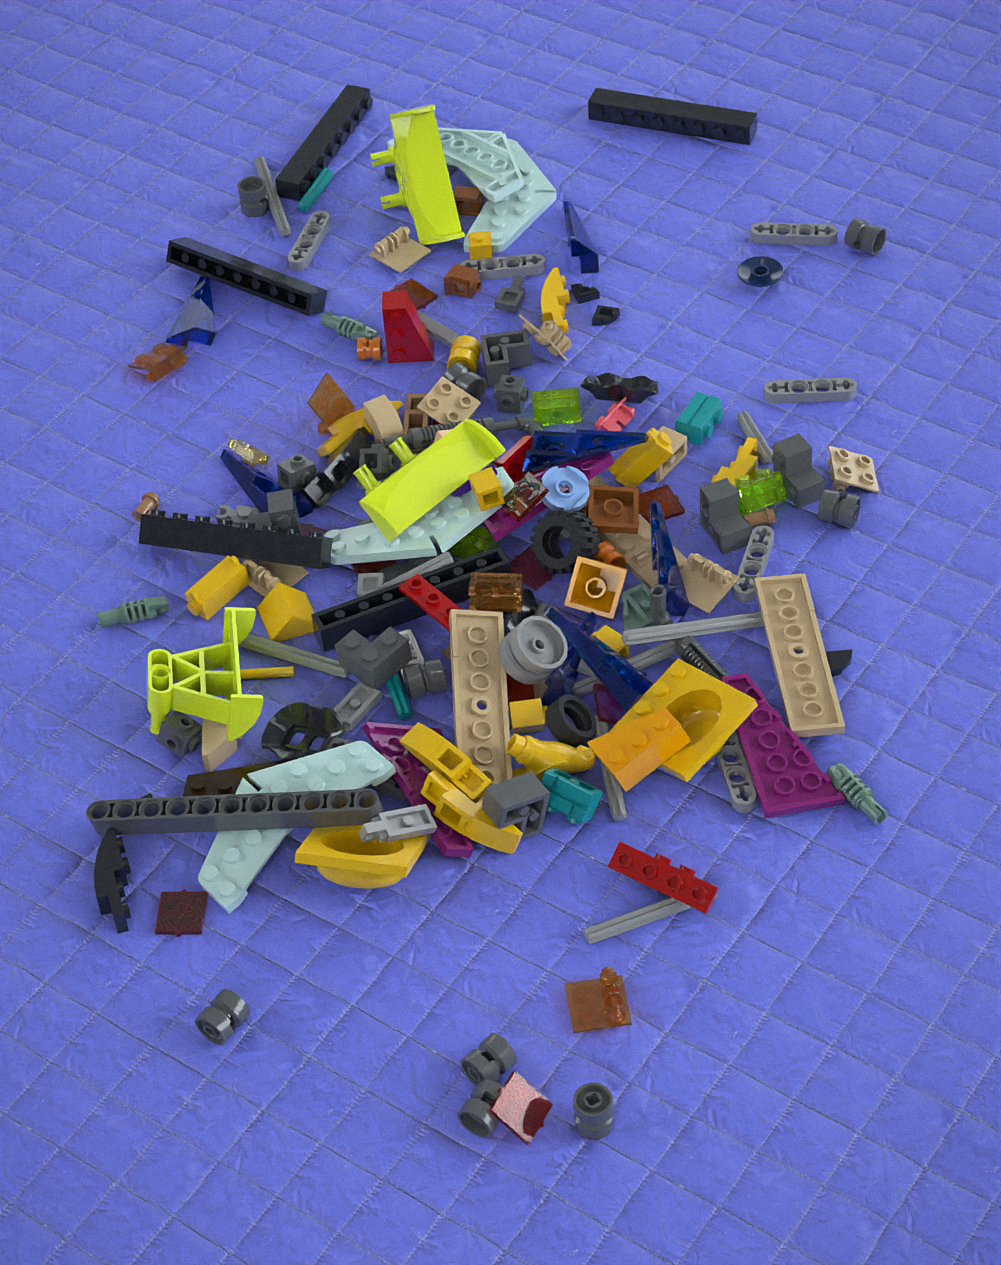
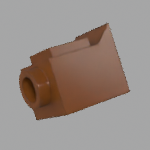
[453,186,484,217]
[443,264,482,299]

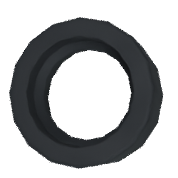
[545,694,596,747]

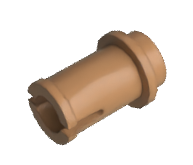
[132,492,160,522]
[743,507,776,528]

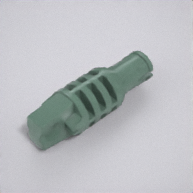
[320,312,378,342]
[97,596,169,628]
[827,763,888,825]

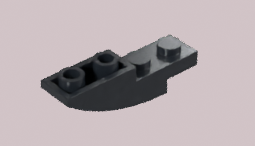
[300,428,372,509]
[94,827,131,934]

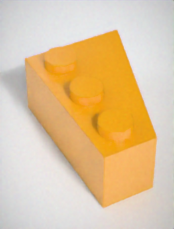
[587,708,691,792]

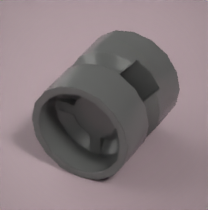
[237,176,269,218]
[844,218,886,256]
[443,362,487,400]
[818,489,861,528]
[403,658,447,700]
[195,989,250,1046]
[460,1033,517,1086]
[457,1079,513,1138]
[573,1083,614,1140]

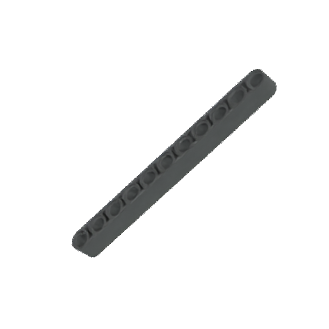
[86,789,384,836]

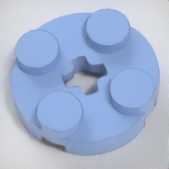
[538,466,590,511]

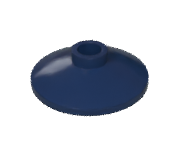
[738,256,783,287]

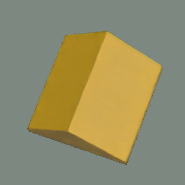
[257,582,314,642]

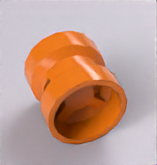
[357,337,383,360]
[593,541,626,568]

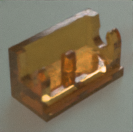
[469,572,524,612]

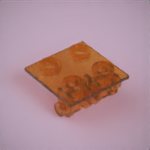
[128,343,188,382]
[307,372,355,435]
[564,967,632,1033]

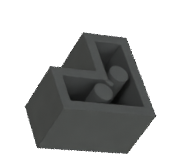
[480,330,531,387]
[771,433,825,509]
[700,478,752,554]
[248,489,302,534]
[334,627,412,690]
[481,772,550,840]

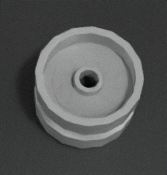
[499,616,568,684]

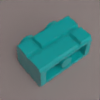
[675,392,724,446]
[541,768,603,825]

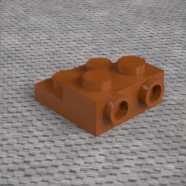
[587,485,639,534]

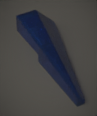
[563,201,599,274]
[165,276,217,347]
[522,429,649,473]
[220,449,315,518]
[649,501,690,616]
[546,607,653,712]
[541,611,597,708]

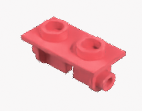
[592,397,635,442]

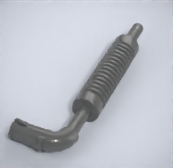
[383,417,550,450]
[649,584,730,680]

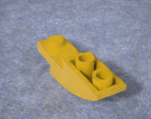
[541,267,570,333]
[316,401,404,457]
[711,437,758,497]
[399,722,493,803]
[420,770,523,854]

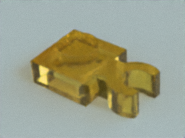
[227,438,270,466]

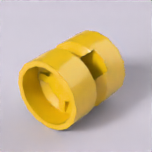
[446,335,481,373]

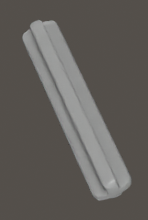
[736,411,773,464]

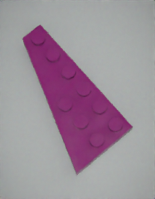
[482,446,614,542]
[720,673,846,819]
[363,722,473,858]

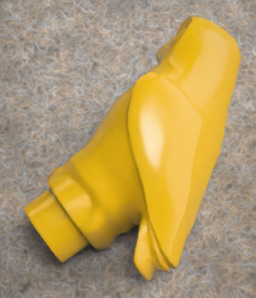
[506,733,596,782]

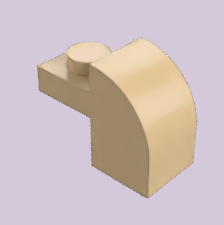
[363,394,404,450]

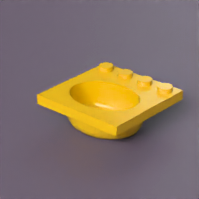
[608,659,758,782]
[295,825,431,889]

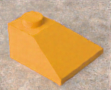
[564,556,628,619]

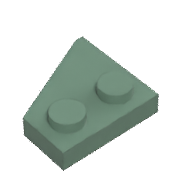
[622,583,670,630]

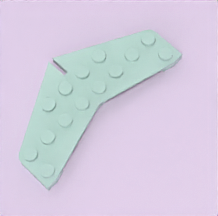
[387,128,523,203]
[463,139,556,252]
[324,466,516,565]
[198,741,396,914]

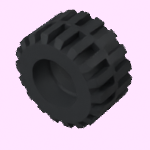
[530,510,600,574]

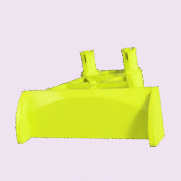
[370,104,465,245]
[353,418,506,542]
[147,607,264,741]

